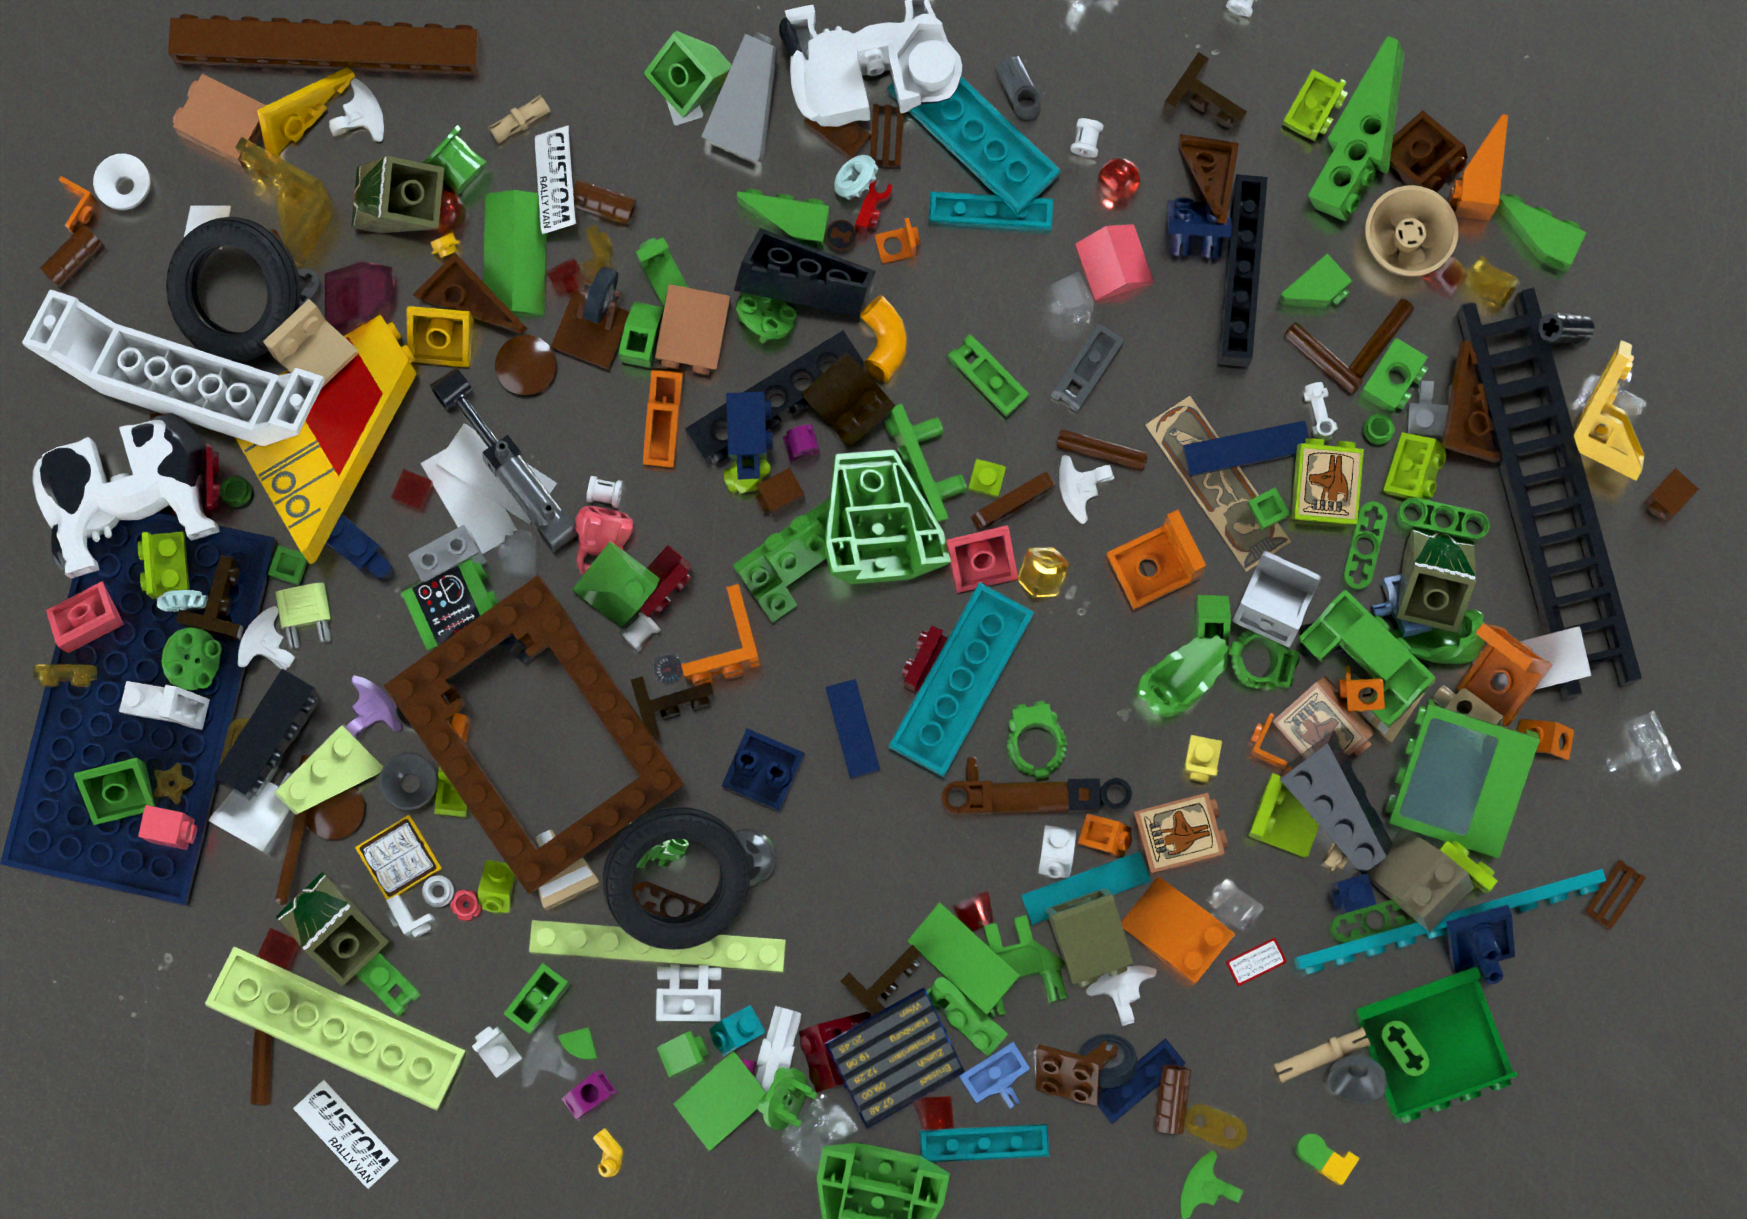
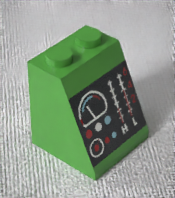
[401,557,498,651]

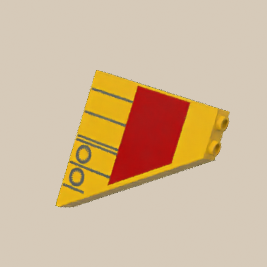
[235,314,417,565]

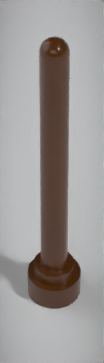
[275,755,310,905]

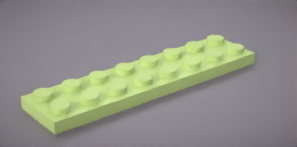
[205,947,465,1111]

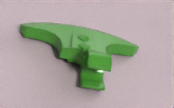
[1181,1150,1244,1219]

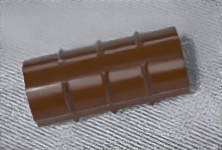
[573,179,637,225]
[39,225,103,288]
[1155,1065,1191,1134]

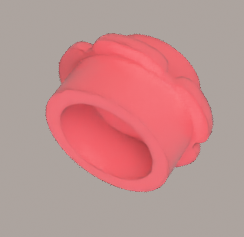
[450,889,482,921]

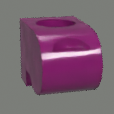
[783,424,820,464]
[562,1070,618,1120]

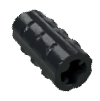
[1538,313,1595,344]

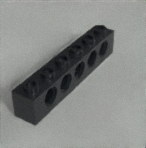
[1218,174,1268,367]
[685,330,864,466]

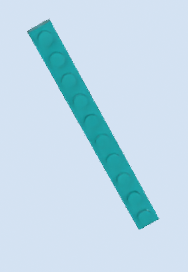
[1294,869,1606,975]

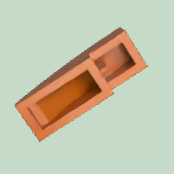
[643,368,684,468]

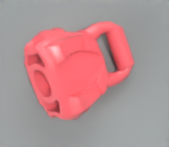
[575,506,634,575]

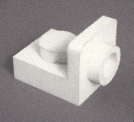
[472,1026,523,1078]

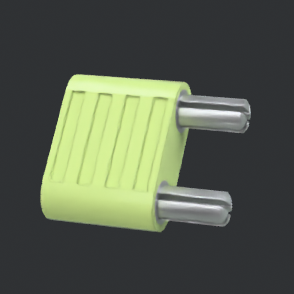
[275,583,331,649]

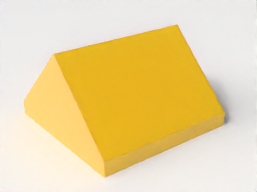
[406,306,474,367]

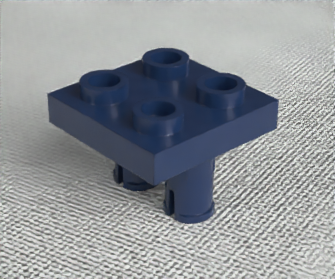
[1167,197,1232,258]
[721,728,805,812]
[1446,905,1516,984]

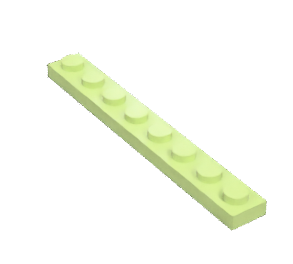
[529,920,786,972]

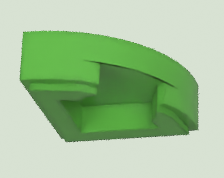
[558,1027,598,1060]

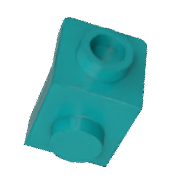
[709,1005,766,1056]

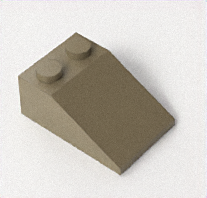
[1363,828,1474,933]

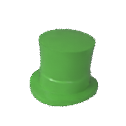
[422,125,488,195]

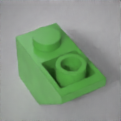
[618,302,664,368]
[657,1031,709,1078]

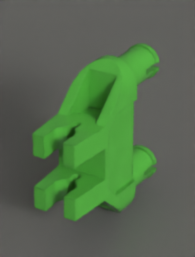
[984,915,1069,1018]

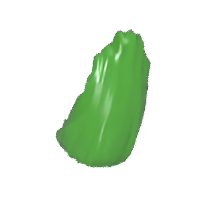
[1389,609,1485,664]
[1137,635,1229,717]

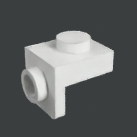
[1038,825,1077,878]
[385,894,435,938]

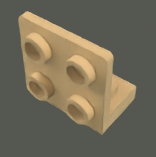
[263,299,358,387]

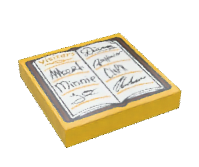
[355,814,443,900]

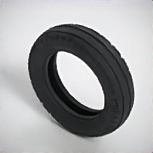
[166,217,301,361]
[602,807,750,950]

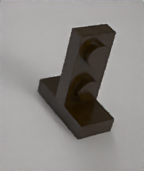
[1163,52,1247,130]
[176,555,245,641]
[631,676,715,742]
[840,944,922,1017]

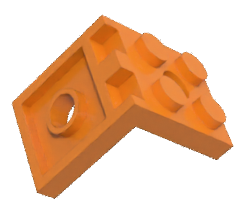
[1106,509,1207,611]
[681,584,761,687]
[1456,623,1553,726]

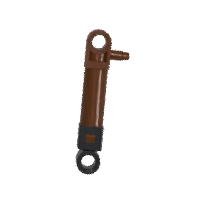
[941,757,1132,816]

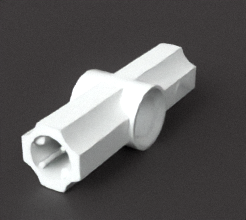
[756,1006,802,1092]

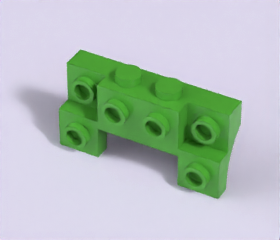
[732,498,829,623]
[1299,589,1436,729]

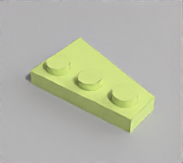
[273,725,383,815]

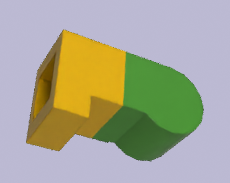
[1295,1134,1360,1186]

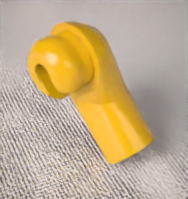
[593,1128,623,1178]

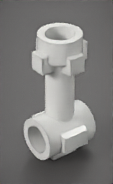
[1303,382,1338,442]

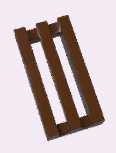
[870,104,904,168]
[1583,859,1646,930]

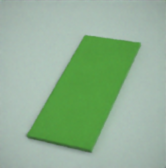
[907,902,1020,1015]

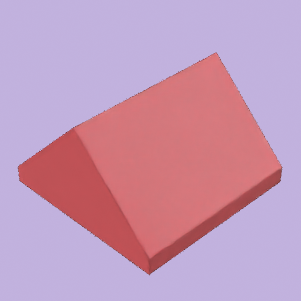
[1075,224,1154,302]
[946,525,1018,593]
[46,581,124,653]

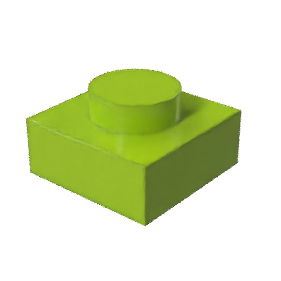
[968,459,1006,498]

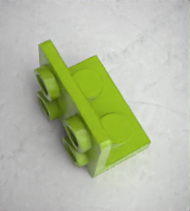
[1248,773,1320,858]

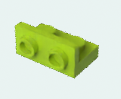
[1383,432,1446,500]
[138,531,190,599]

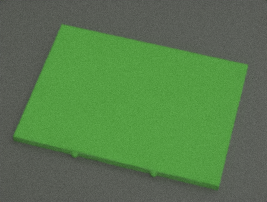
[673,1050,767,1151]

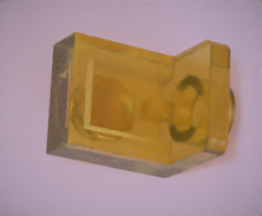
[580,225,613,277]
[1465,256,1520,308]

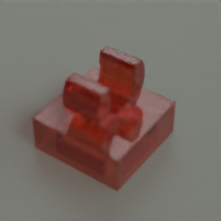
[546,257,581,293]

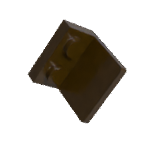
[802,353,896,448]

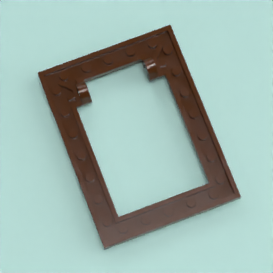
[383,575,686,895]

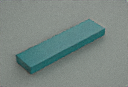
[928,191,1054,231]
[1021,851,1151,926]
[919,1124,1049,1162]

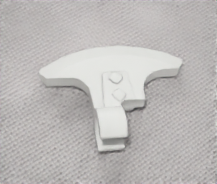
[329,78,384,142]
[1059,455,1115,524]
[238,606,295,670]
[1086,966,1157,1026]

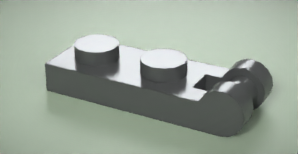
[1051,323,1125,413]

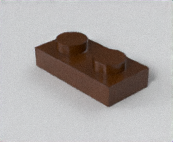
[804,117,871,159]

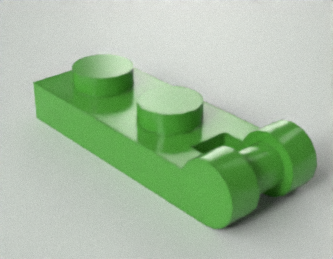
[947,334,1029,418]
[355,952,421,1017]
[925,977,1008,1057]

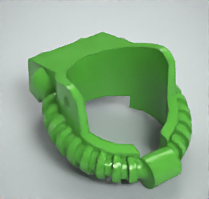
[1228,630,1300,690]
[1007,701,1067,781]

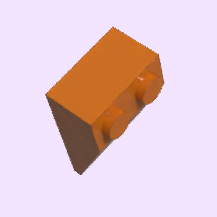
[1448,114,1508,221]
[1121,876,1235,986]

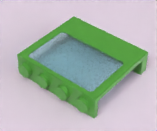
[1385,698,1540,858]

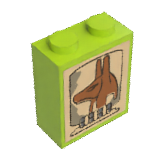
[1290,438,1364,525]

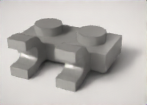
[1407,380,1453,438]

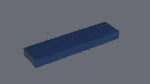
[1183,421,1309,477]

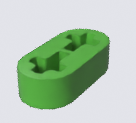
[1380,1021,1429,1077]

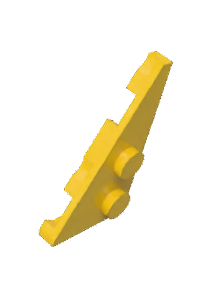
[257,67,355,164]

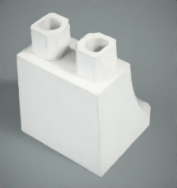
[208,766,294,856]

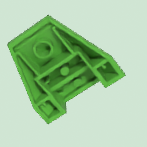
[824,450,951,585]
[817,1142,950,1219]

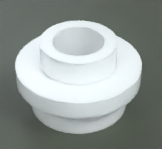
[422,875,454,907]

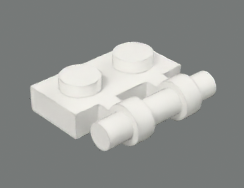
[656,964,722,1022]

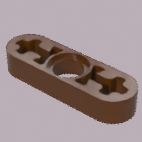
[971,472,1056,531]
[632,881,705,918]

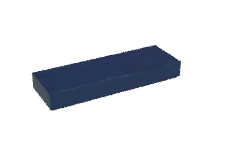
[826,679,881,779]
[1097,1038,1186,1124]

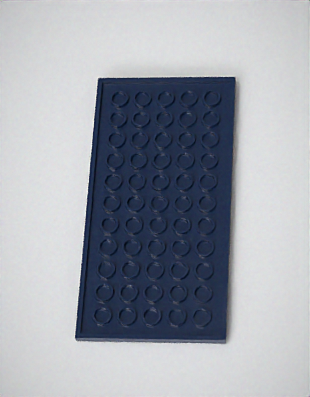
[0,512,277,906]

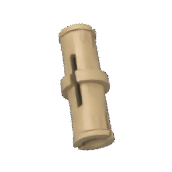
[488,95,551,144]

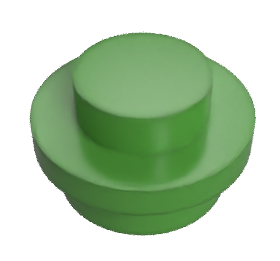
[1363,413,1395,445]
[220,476,252,507]

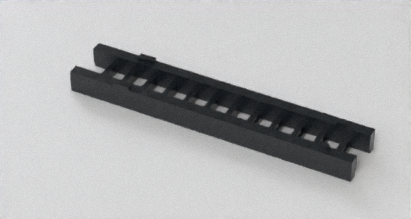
[1457,287,1642,700]

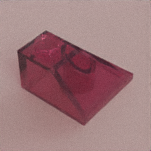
[325,261,393,332]

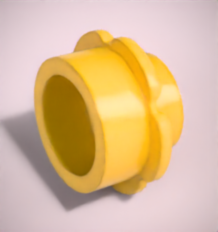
[430,233,460,258]

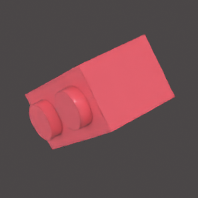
[138,805,197,850]

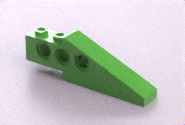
[1308,36,1404,221]

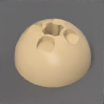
[1365,185,1458,277]

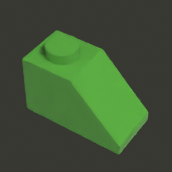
[1278,254,1352,308]
[1195,595,1231,669]

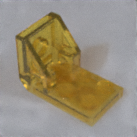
[235,137,335,266]

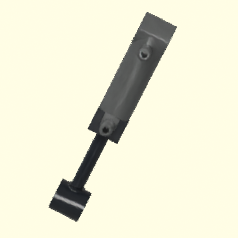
[430,367,578,552]

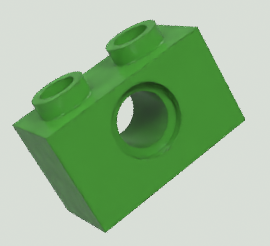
[1360,338,1428,415]
[504,963,571,1035]

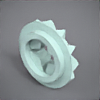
[834,155,879,200]
[157,590,208,612]

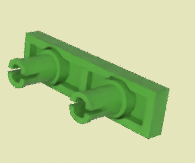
[884,404,967,526]

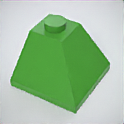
[643,31,732,118]
[572,541,660,628]

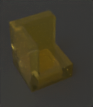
[1018,547,1070,597]

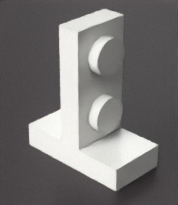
[119,681,210,730]

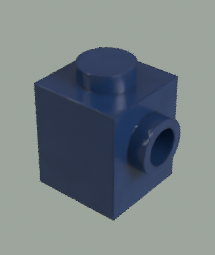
[1330,874,1376,914]

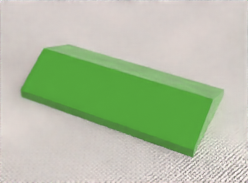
[483,190,547,316]

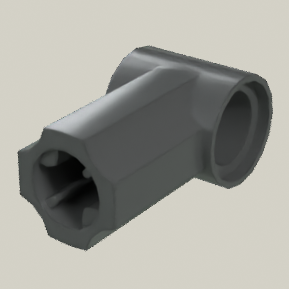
[995,56,1041,121]

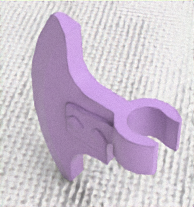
[345,675,402,739]

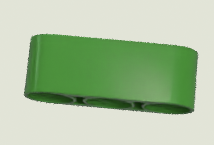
[1396,498,1490,544]

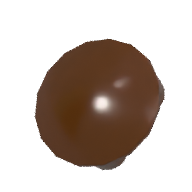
[495,335,557,396]
[305,786,365,840]

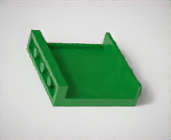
[1353,966,1518,1123]

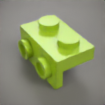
[1282,69,1348,142]

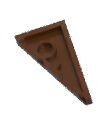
[1179,134,1239,224]
[413,253,528,334]
[1441,340,1501,463]

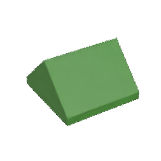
[74,758,155,825]

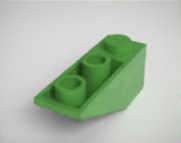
[737,189,830,249]
[1497,193,1586,272]

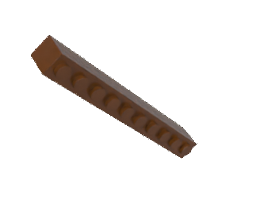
[168,14,481,74]

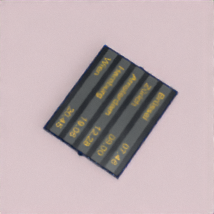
[824,988,965,1129]

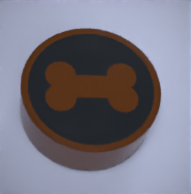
[826,220,857,253]

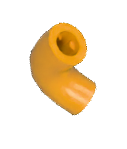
[860,295,907,382]

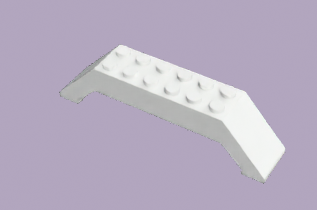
[22,290,325,446]

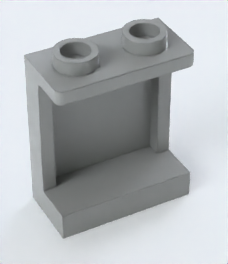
[408,525,488,582]
[1232,551,1321,648]

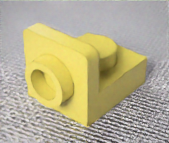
[1184,735,1222,783]

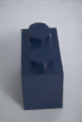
[726,391,773,480]
[326,514,393,580]

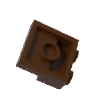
[1390,110,1468,193]

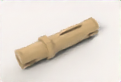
[1274,1027,1371,1083]

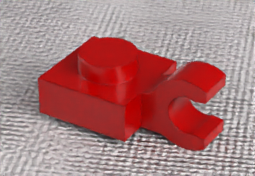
[855,179,892,236]

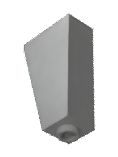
[701,31,778,163]

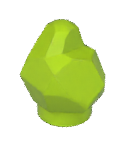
[724,460,771,493]

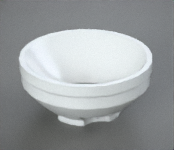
[93,154,150,210]

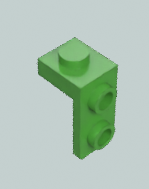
[636,237,689,307]

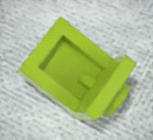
[434,767,467,817]
[478,860,516,913]

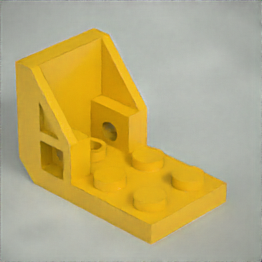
[1574,340,1645,481]

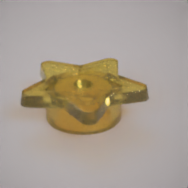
[153,763,193,804]

